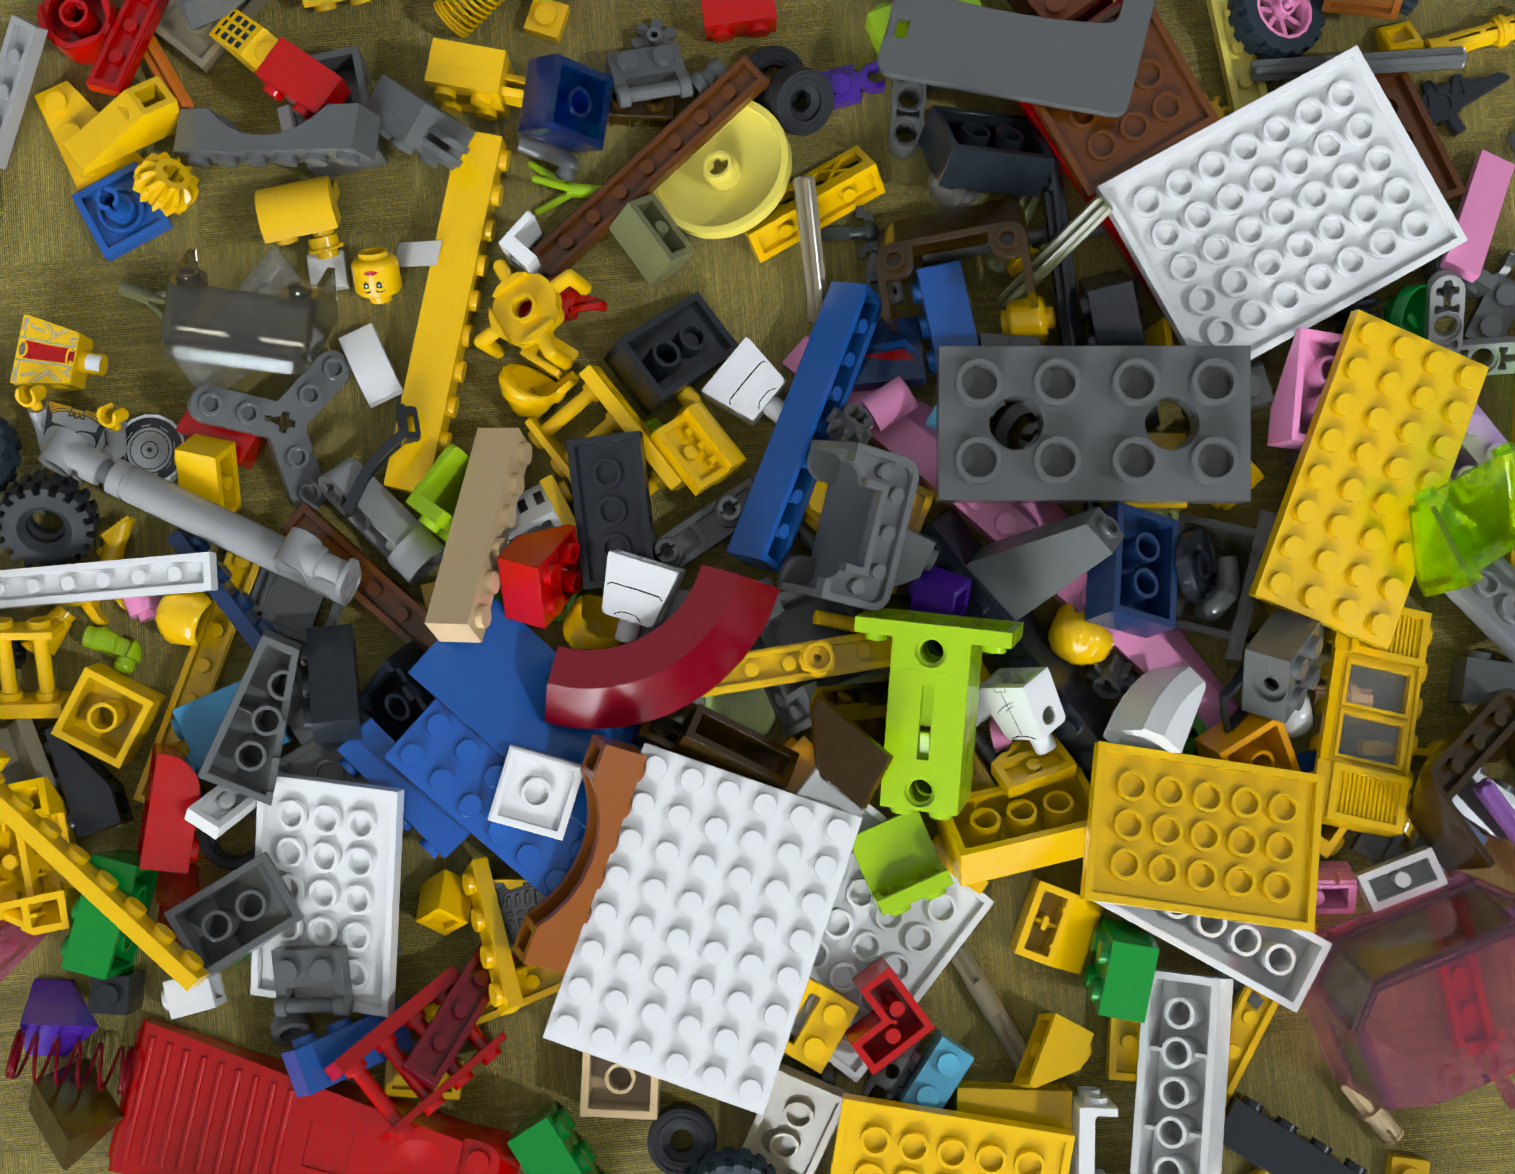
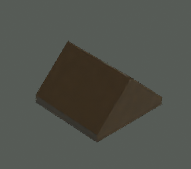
[28,1058,125,1170]

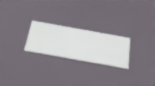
[396,240,442,267]

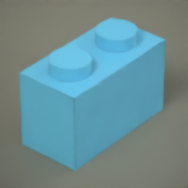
[899,1029,975,1109]

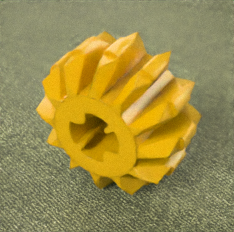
[132,151,199,217]

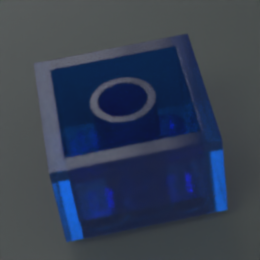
[518,53,614,153]

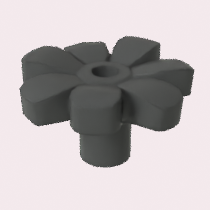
[632,19,676,49]

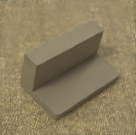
[0,719,56,787]

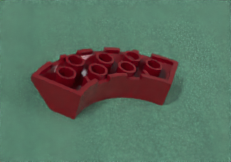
[544,564,780,729]

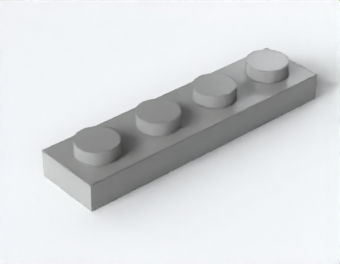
[0,15,48,170]

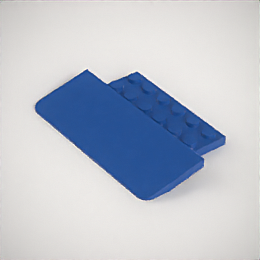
[383,598,642,897]

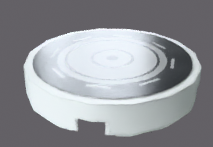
[121,414,187,483]

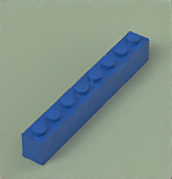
[726,281,882,573]

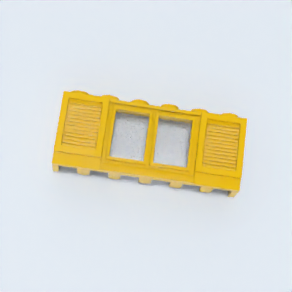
[1308,607,1433,838]

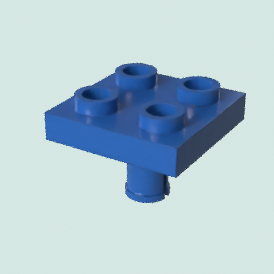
[72,161,174,262]

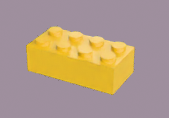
[937,767,1090,887]

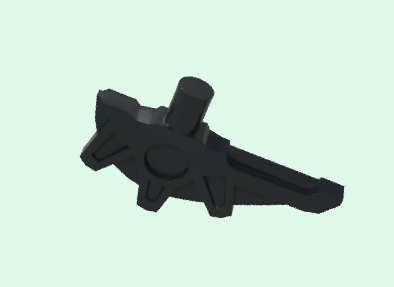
[1420,72,1510,138]

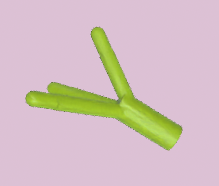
[527,161,602,215]

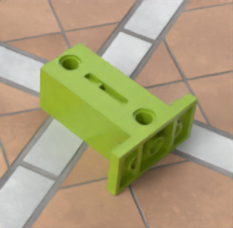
[854,608,1024,820]

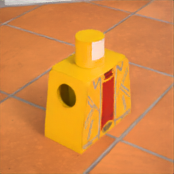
[10,314,108,390]

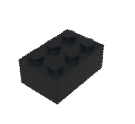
[918,105,1055,197]

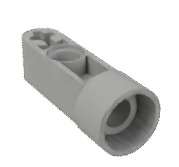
[318,457,445,585]

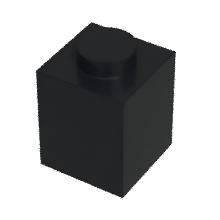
[88,969,146,1015]

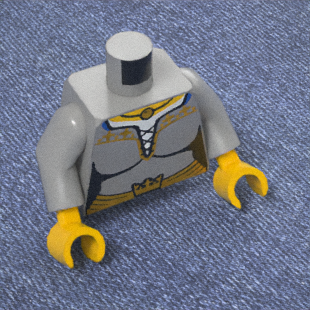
[15,384,129,490]

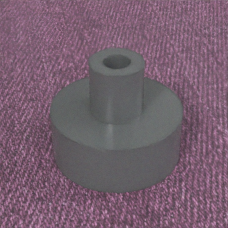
[270,1013,311,1046]

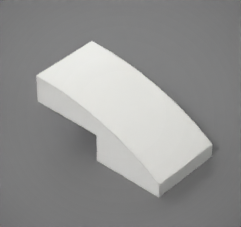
[338,323,403,408]

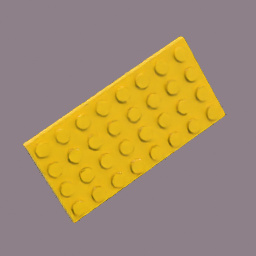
[1248,309,1489,649]

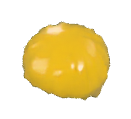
[155,591,212,647]
[562,594,623,650]
[1048,603,1115,666]

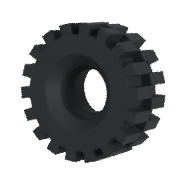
[0,471,100,568]

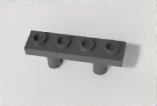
[655,477,753,569]

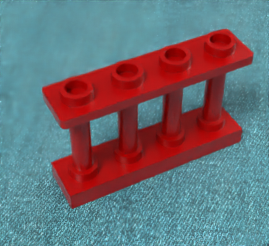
[324,965,508,1144]

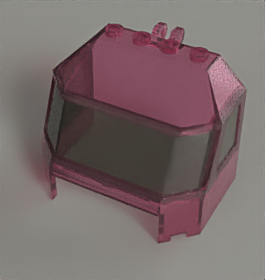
[1302,870,1515,1111]

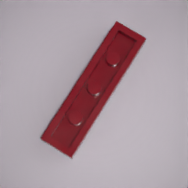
[401,942,517,1090]

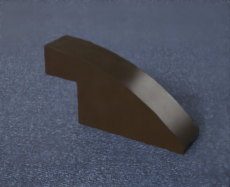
[631,703,800,788]

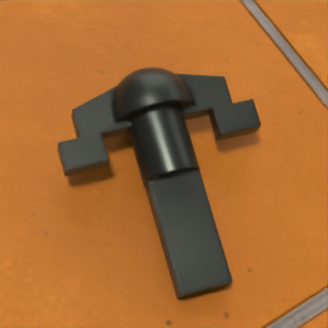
[821,206,879,258]

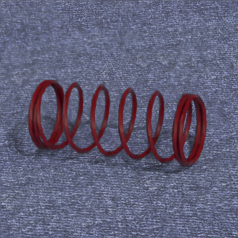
[5,1028,136,1096]

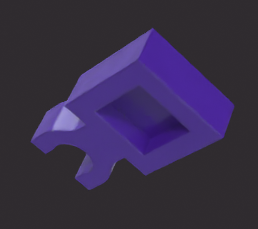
[820,61,885,110]

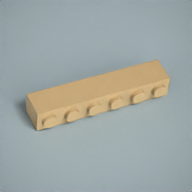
[425,428,532,643]

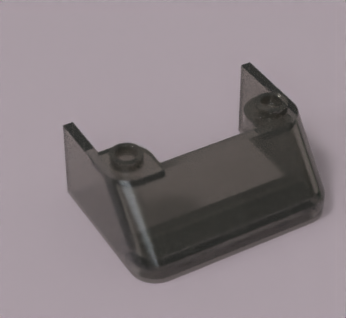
[160,248,338,374]

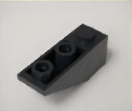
[44,727,134,837]

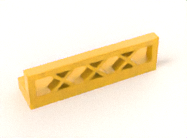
[743,145,886,263]

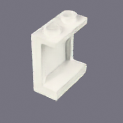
[1069,1086,1118,1174]

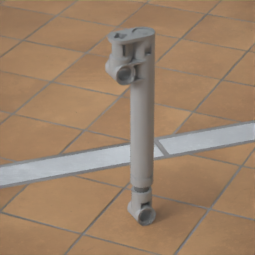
[38,426,362,606]

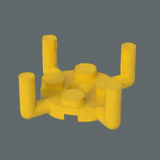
[474,259,592,370]

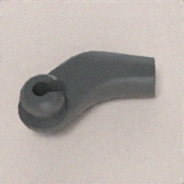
[517,133,580,181]
[1194,556,1241,621]

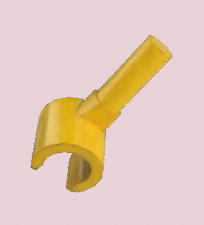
[674,386,702,419]

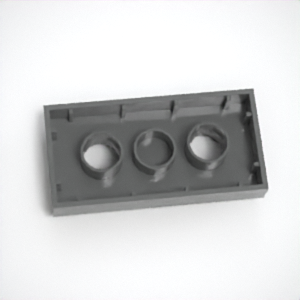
[936,345,1251,504]

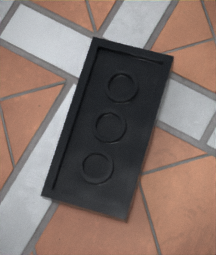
[566,431,657,590]

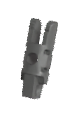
[859,1035,926,1101]

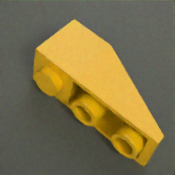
[64,75,179,174]

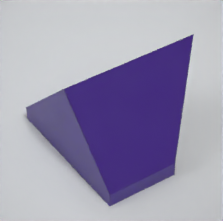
[20,978,99,1057]

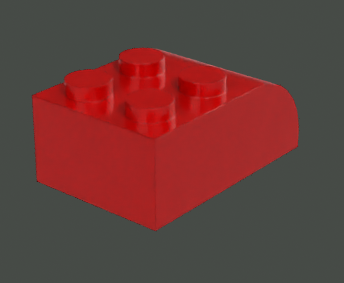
[136,743,202,873]

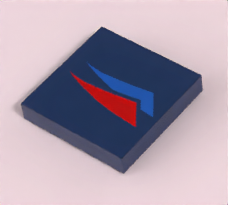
[852,317,926,391]

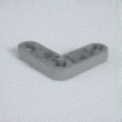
[1424,270,1515,375]

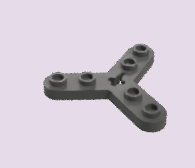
[187,350,351,510]

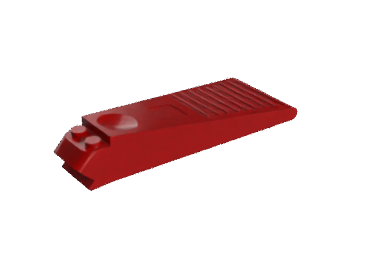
[107,1017,520,1174]

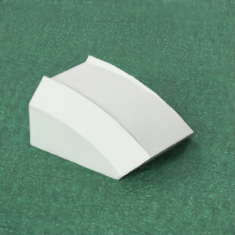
[1103,666,1206,753]

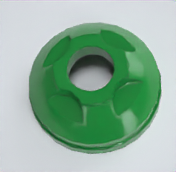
[1383,284,1437,338]

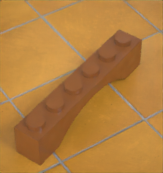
[512,734,647,973]

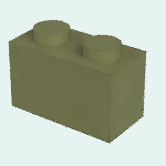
[609,193,695,286]

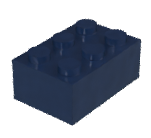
[1085,501,1180,638]

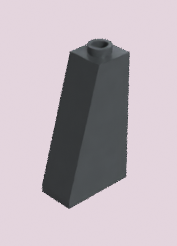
[966,507,1125,621]

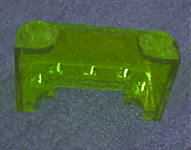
[1408,441,1515,597]

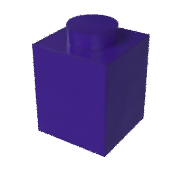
[908,565,972,616]

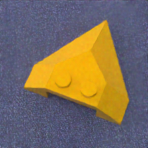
[0,776,81,935]

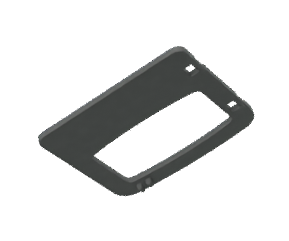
[878,0,1155,117]

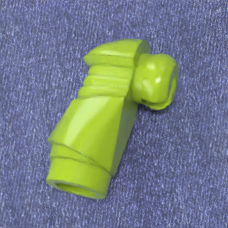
[82,625,142,674]

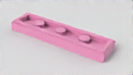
[1439,149,1515,283]

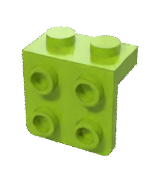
[405,444,470,542]
[852,811,954,916]

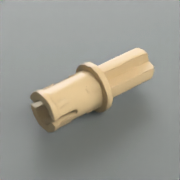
[1340,1074,1404,1146]

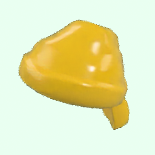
[498,363,580,419]

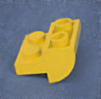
[255,175,341,246]
[650,402,748,496]

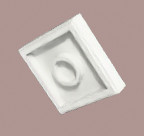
[487,744,582,841]

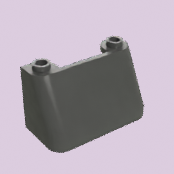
[776,440,919,610]

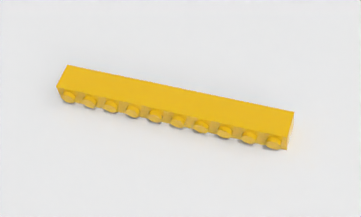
[383,131,511,494]

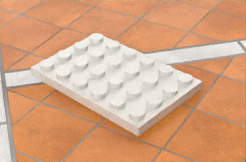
[250,772,404,1017]

